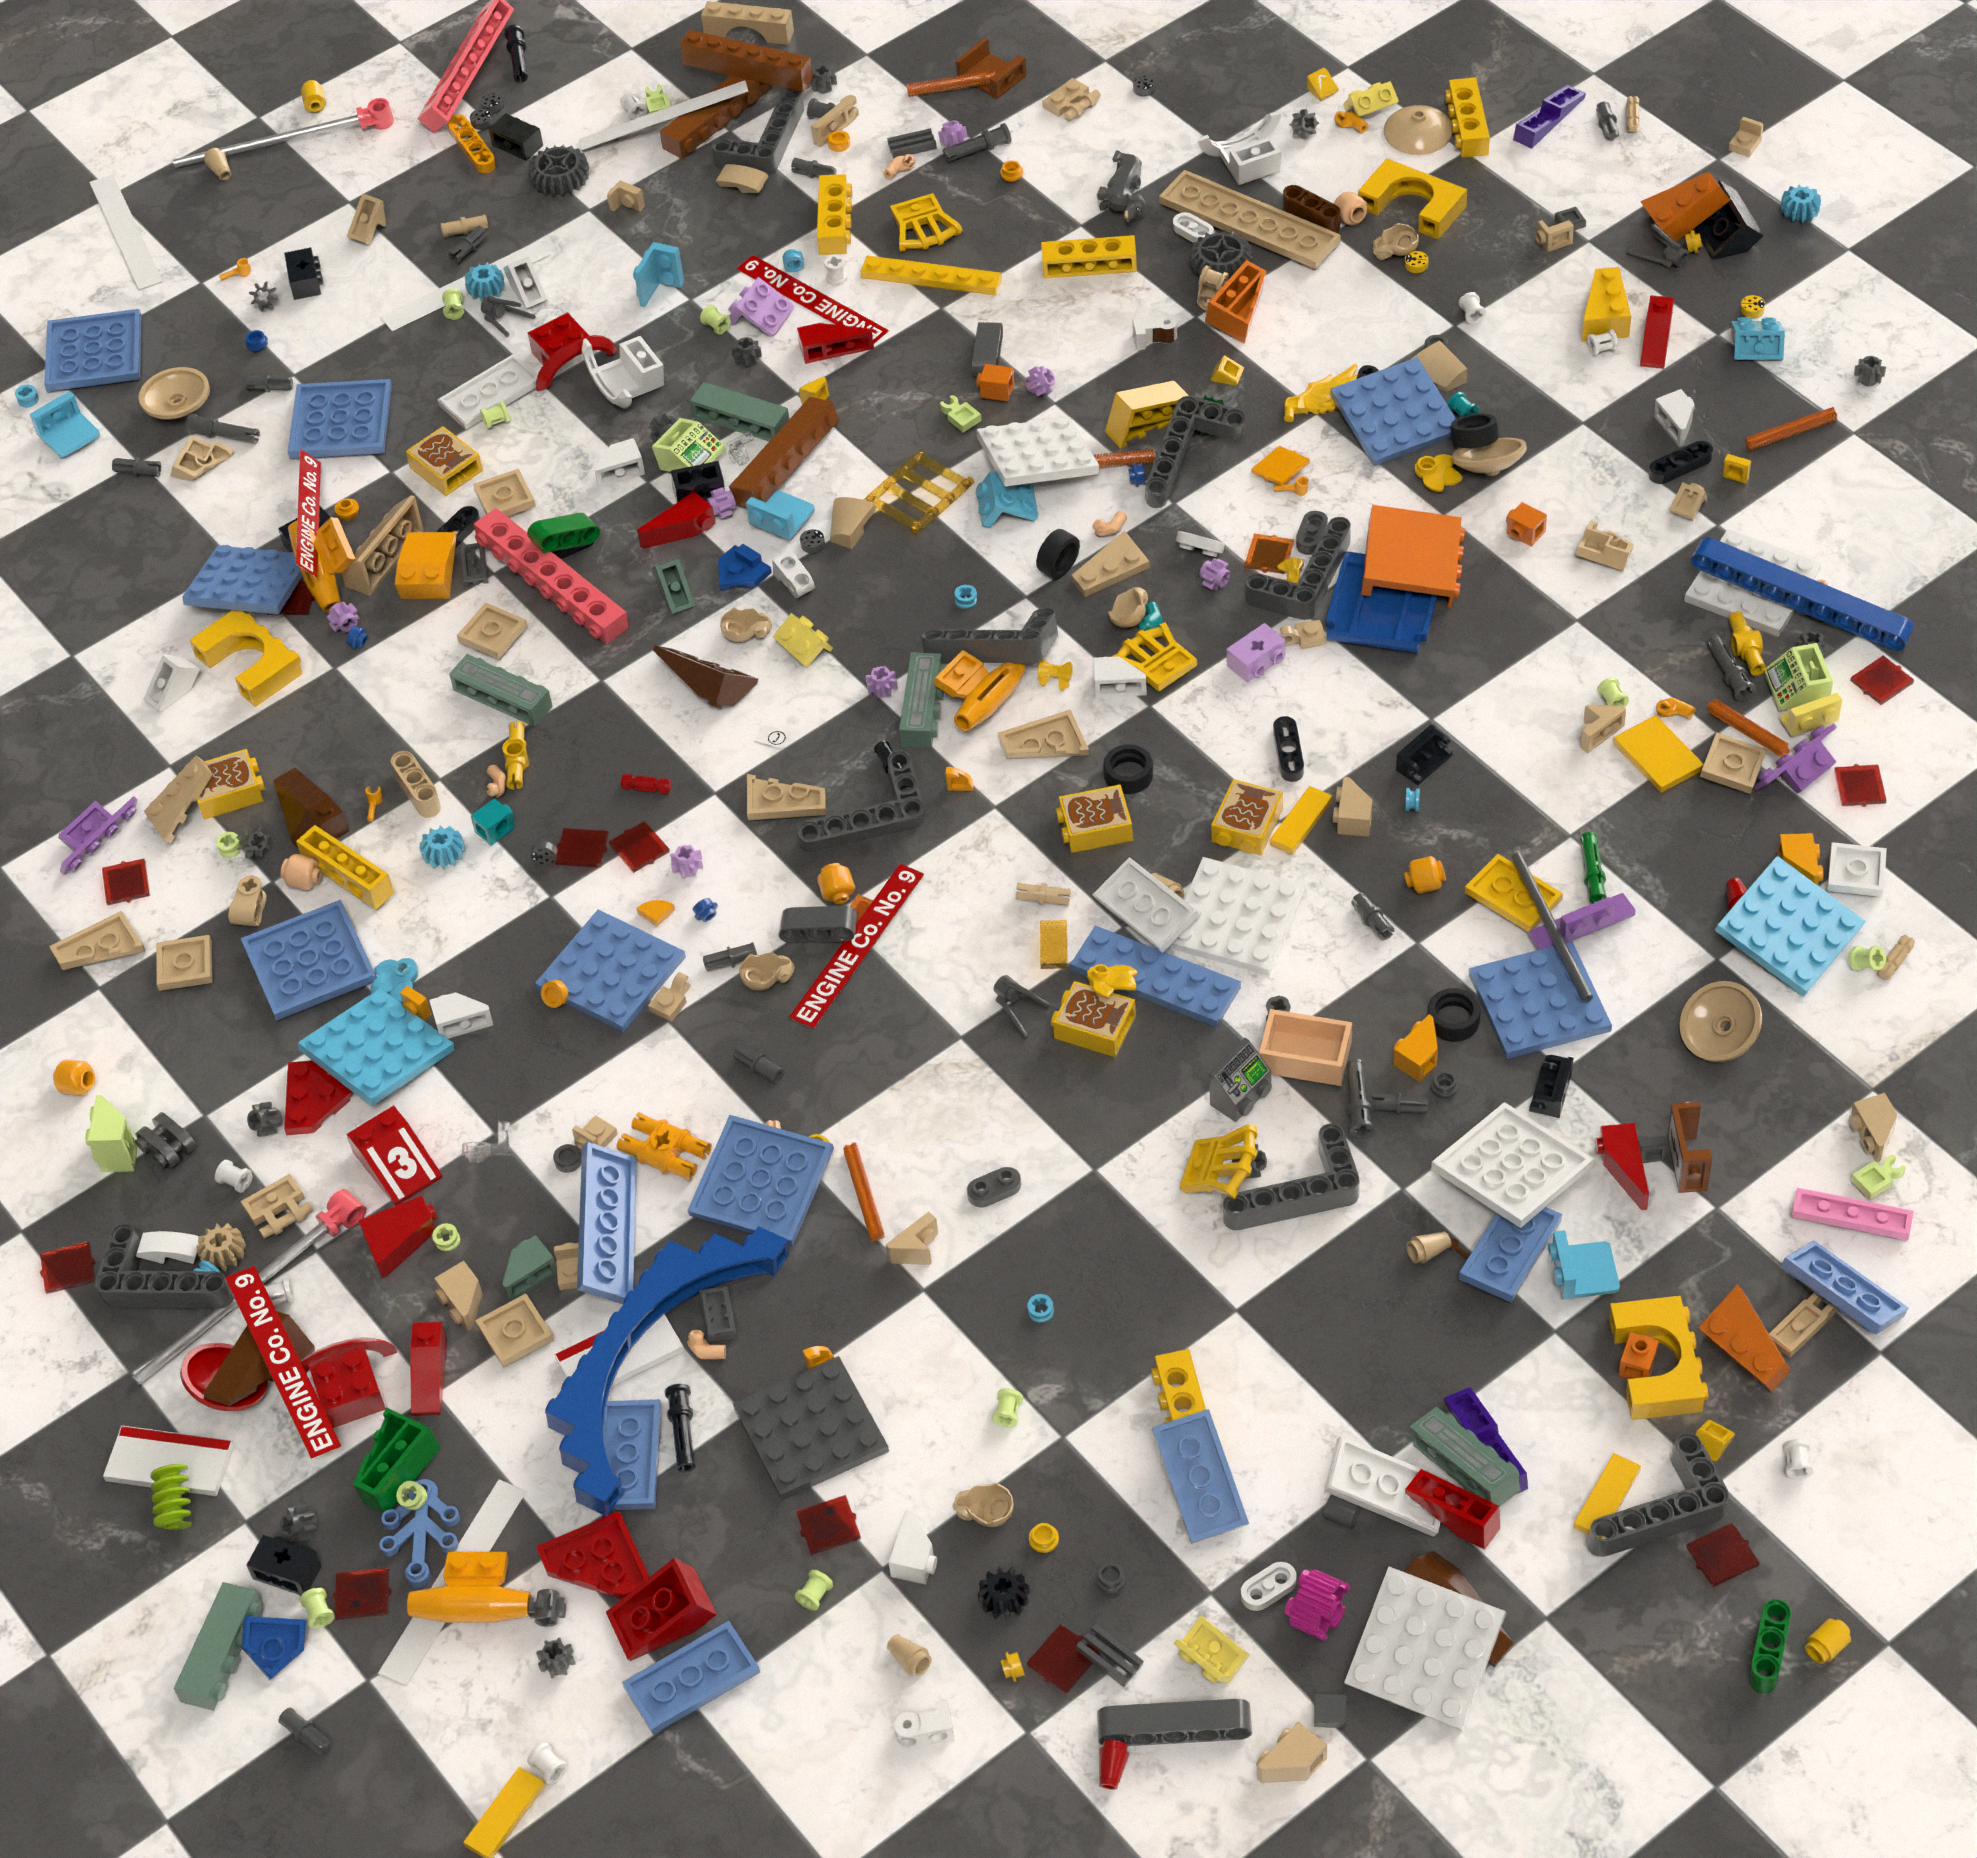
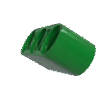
[527,513,600,553]
[1749,1599,1791,1694]

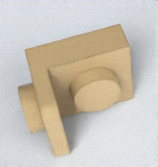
[1728,117,1763,158]
[607,180,645,212]
[1535,220,1574,252]
[1669,482,1708,521]
[572,1115,618,1151]
[554,1243,579,1290]

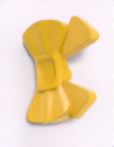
[1277,558,1304,583]
[1037,659,1073,691]

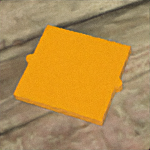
[1251,446,1310,486]

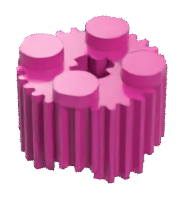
[1284,1569,1351,1642]

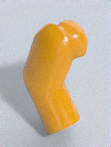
[1334,111,1368,133]
[1656,698,1696,719]

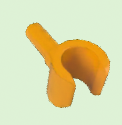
[219,258,251,281]
[1274,476,1309,496]
[365,786,383,822]

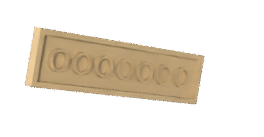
[1159,170,1341,269]

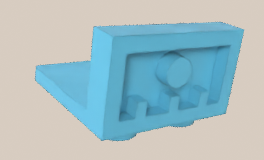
[633,242,685,307]
[1731,317,1785,360]

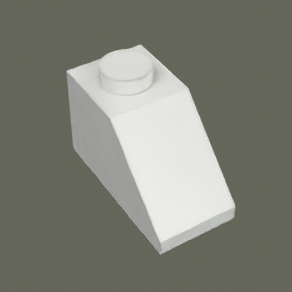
[503,256,548,309]
[1654,389,1695,447]
[594,438,645,488]
[143,655,200,711]
[1094,657,1147,698]
[430,992,493,1038]
[888,1510,937,1585]

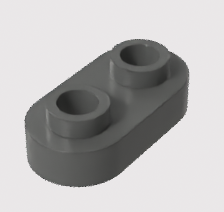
[1296,511,1328,553]
[967,1167,1021,1208]

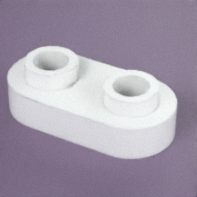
[1173,213,1214,242]
[1175,531,1225,557]
[1241,1562,1296,1611]

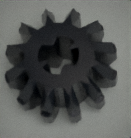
[978,1566,1030,1620]

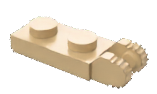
[810,95,859,147]
[1769,1293,1838,1358]

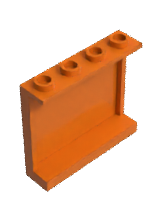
[1361,505,1465,608]

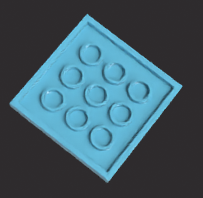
[1715,856,1866,997]
[298,988,454,1106]

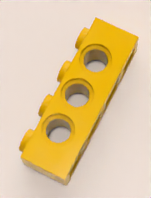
[1445,77,1490,158]
[817,174,852,255]
[1041,235,1137,279]
[296,825,394,910]
[1151,1349,1206,1423]

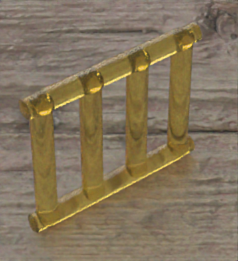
[863,449,975,535]

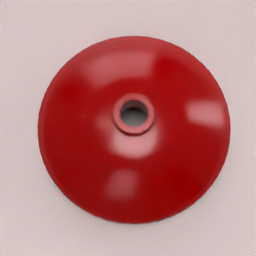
[180,1343,268,1411]

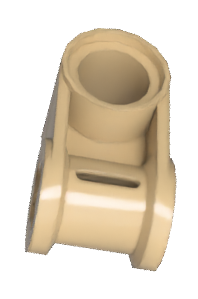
[1197,265,1229,311]
[228,875,267,927]

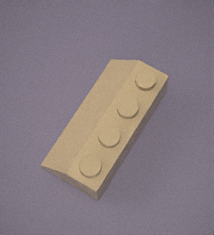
[342,495,424,596]

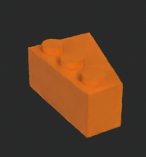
[1640,171,1730,242]
[1205,260,1266,344]
[1698,1284,1791,1393]

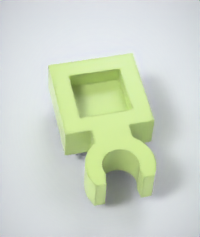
[645,84,671,114]
[940,395,982,433]
[1851,1155,1906,1200]

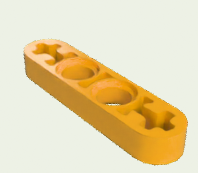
[447,114,496,174]

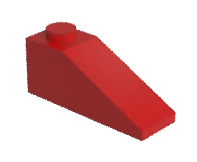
[1640,295,1674,369]
[797,323,874,364]
[637,492,716,549]
[1595,1123,1649,1210]
[410,1322,447,1416]
[1405,1469,1501,1550]

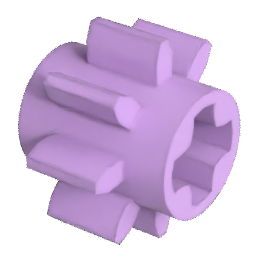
[938,120,968,148]
[1025,365,1055,397]
[707,487,736,519]
[1199,558,1231,590]
[327,602,360,633]
[866,666,898,698]
[670,845,703,878]

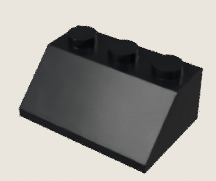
[1695,180,1764,260]

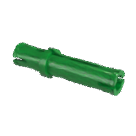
[1580,832,1607,904]

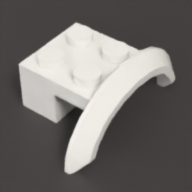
[1198,111,1281,185]
[582,336,664,409]

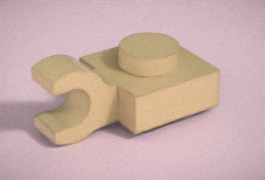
[1280,620,1326,649]
[648,972,691,1022]

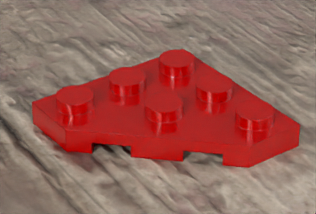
[284,1060,354,1136]
[536,1511,649,1599]

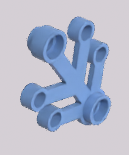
[379,1479,460,1588]

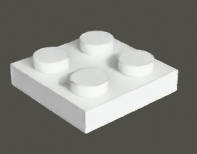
[1827,842,1887,897]

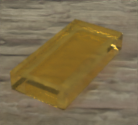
[1040,920,1068,969]

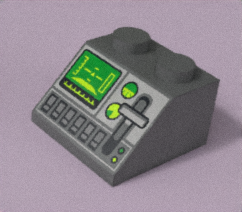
[1209,1038,1272,1122]

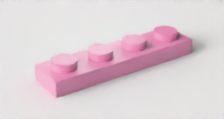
[1792,1188,1914,1241]

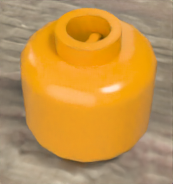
[1404,856,1446,894]
[817,863,855,905]
[53,1059,95,1096]

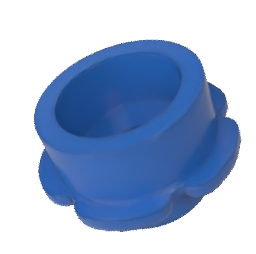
[245,330,268,352]
[1128,463,1146,487]
[346,626,368,650]
[692,898,718,922]

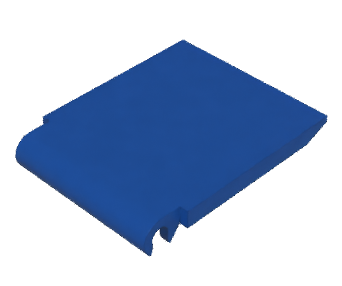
[1326,551,1438,654]

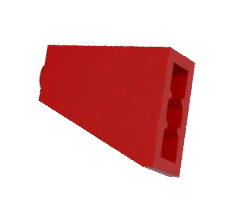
[358,1195,438,1278]

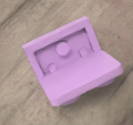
[728,277,794,336]

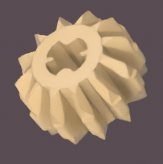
[196,1223,246,1272]

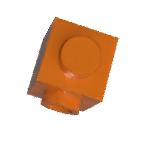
[976,364,1014,402]
[1506,502,1547,547]
[1618,1332,1659,1379]

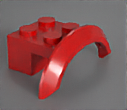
[527,312,617,391]
[301,1337,397,1428]

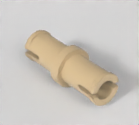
[440,214,488,238]
[1015,882,1071,906]

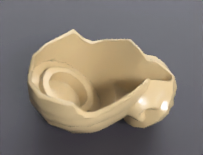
[1372,223,1419,260]
[1108,587,1148,628]
[720,607,772,642]
[739,952,795,991]
[953,1483,1014,1527]

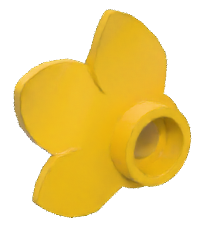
[1415,454,1463,492]
[1087,964,1137,998]

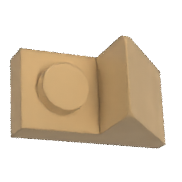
[347,193,386,245]
[1580,705,1626,753]
[886,1212,938,1265]

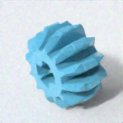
[1780,184,1821,224]
[465,262,504,302]
[419,825,465,869]

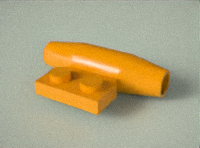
[288,517,355,613]
[933,650,1026,731]
[407,1552,532,1623]

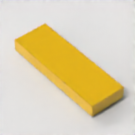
[1270,786,1332,855]
[1573,1453,1641,1539]
[463,1767,546,1858]

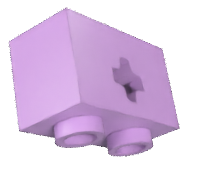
[1226,623,1285,683]

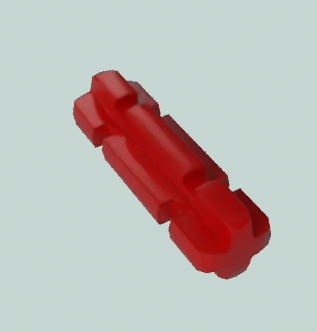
[620,774,672,794]

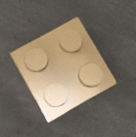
[473,469,536,516]
[457,602,527,659]
[1700,732,1767,794]
[156,935,212,991]
[475,1294,554,1367]

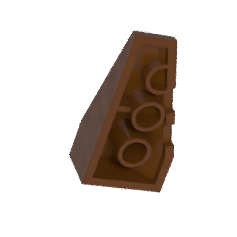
[653,646,758,708]
[273,768,349,850]
[204,1311,315,1406]
[1403,1551,1514,1667]

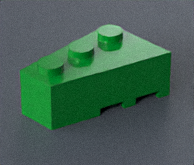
[353,1407,440,1513]

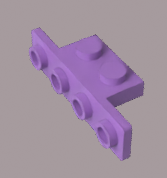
[1753,723,1837,794]
[58,796,138,875]
[1528,893,1636,950]

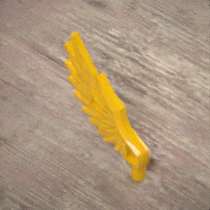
[1284,364,1358,422]

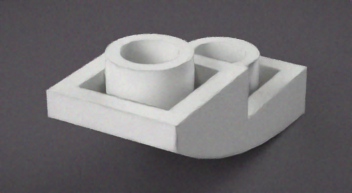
[136,1231,199,1264]

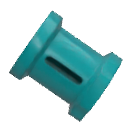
[1447,392,1479,417]

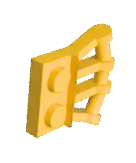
[890,193,963,252]
[1112,623,1197,692]
[1179,1124,1258,1199]

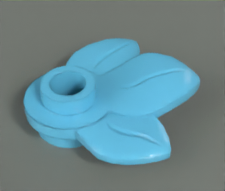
[371,958,418,1003]

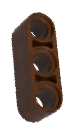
[1283,185,1341,233]

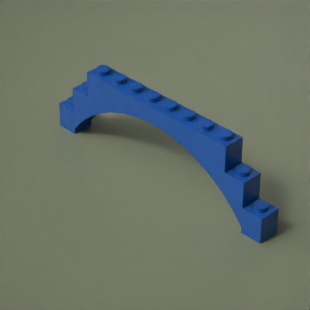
[545,1226,789,1517]

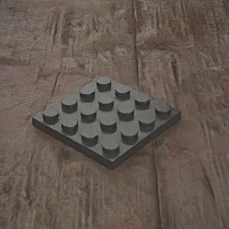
[733,1356,889,1501]

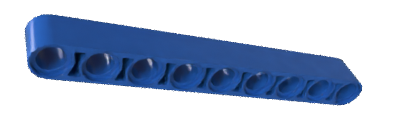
[1691,537,1914,651]

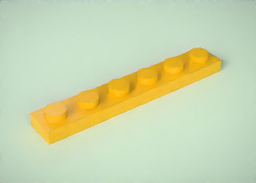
[861,256,1002,295]

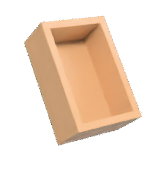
[1259,1009,1352,1086]

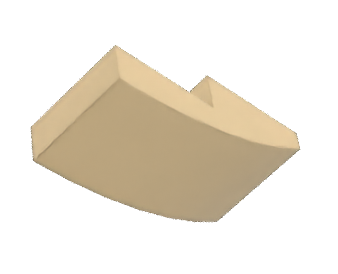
[716,164,768,193]

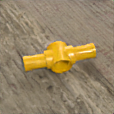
[1728,611,1766,676]
[502,721,529,790]

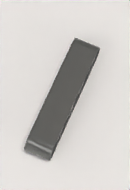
[1097,1699,1252,1746]

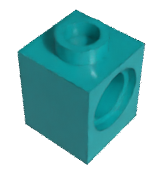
[471,798,515,846]

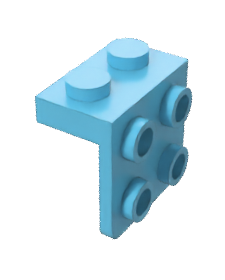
[29,391,100,458]
[975,471,1038,528]
[746,490,815,540]
[1548,1230,1620,1299]

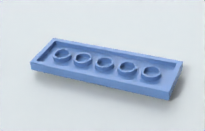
[1070,925,1241,1027]
[577,1142,636,1304]

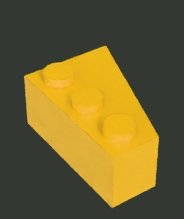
[1582,267,1631,342]
[1105,381,1189,449]

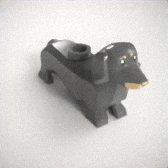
[1097,150,1146,222]

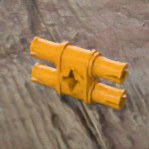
[617,1112,712,1181]

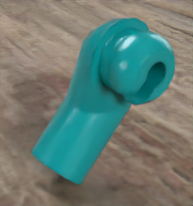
[1139,602,1163,631]

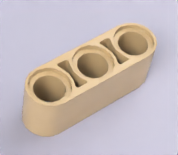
[391,751,441,818]

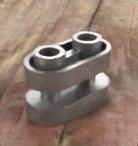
[135,1112,197,1169]

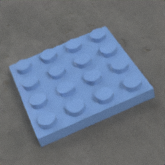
[44,309,142,392]
[1330,357,1456,466]
[288,379,392,459]
[182,545,303,615]
[241,899,376,1021]
[535,909,686,1033]
[1468,941,1612,1059]
[687,1115,834,1246]

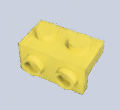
[1343,81,1399,117]
[772,613,833,667]
[1780,693,1842,737]
[1174,1616,1251,1684]

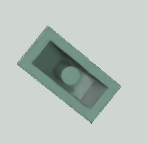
[651,559,695,614]
[502,1235,557,1302]

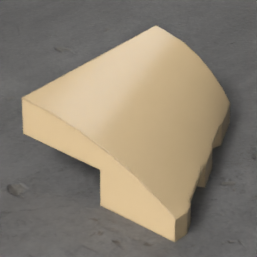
[1410,341,1467,392]
[170,435,235,480]
[830,497,876,549]
[1575,520,1634,571]

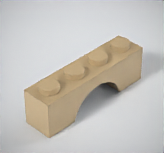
[701,1,794,45]

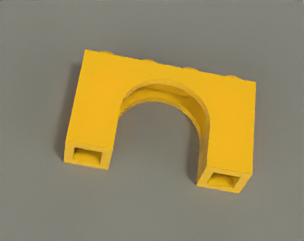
[1358,158,1467,240]
[189,610,303,707]
[1609,1296,1709,1420]

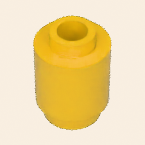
[301,80,326,113]
[1804,1618,1851,1664]

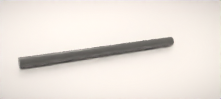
[1511,852,1593,1002]

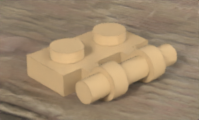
[1042,78,1101,120]
[240,1174,314,1239]

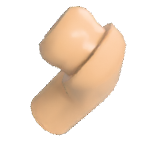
[883,154,915,179]
[1092,511,1127,537]
[486,765,507,798]
[687,1330,726,1359]

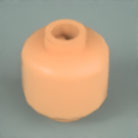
[1334,191,1367,226]
[281,854,322,890]

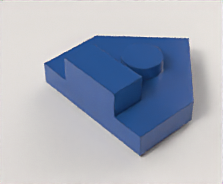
[718,544,772,590]
[241,1616,306,1680]

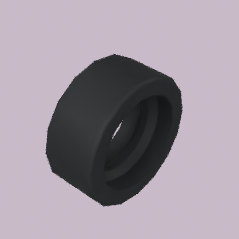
[1451,413,1499,449]
[1036,529,1080,579]
[1103,744,1153,794]
[1427,988,1481,1042]

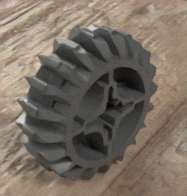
[528,144,589,197]
[1189,230,1253,280]

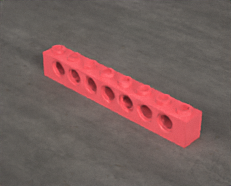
[417,0,514,133]
[474,508,629,645]

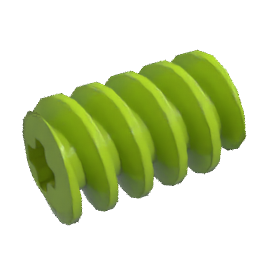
[150,1464,192,1530]

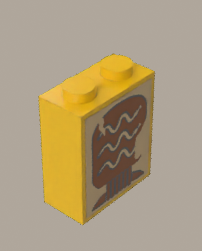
[406,426,483,496]
[197,749,265,820]
[1211,779,1283,856]
[1055,785,1133,853]
[1051,981,1136,1057]

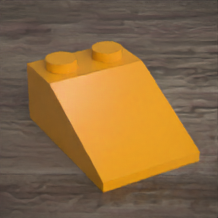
[395,532,457,599]

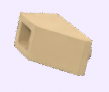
[1333,777,1372,837]
[1849,1093,1898,1162]
[434,1261,483,1332]
[1256,1722,1327,1783]

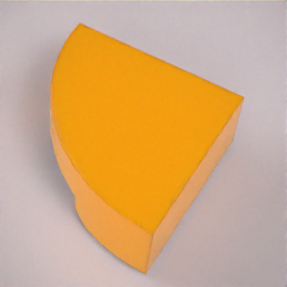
[945,767,974,791]
[636,900,675,926]
[803,1346,835,1369]

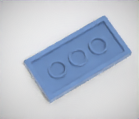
[1459,1207,1562,1303]
[1781,1241,1909,1335]
[603,1399,662,1510]
[1151,1409,1249,1544]
[622,1621,760,1735]

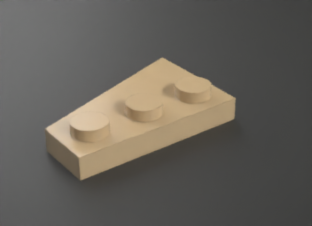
[1072,530,1150,597]
[998,709,1089,759]
[144,756,213,844]
[747,774,826,820]
[49,911,145,970]

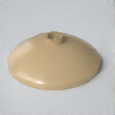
[1384,105,1453,155]
[139,367,210,420]
[1452,438,1527,476]
[1680,981,1762,1062]

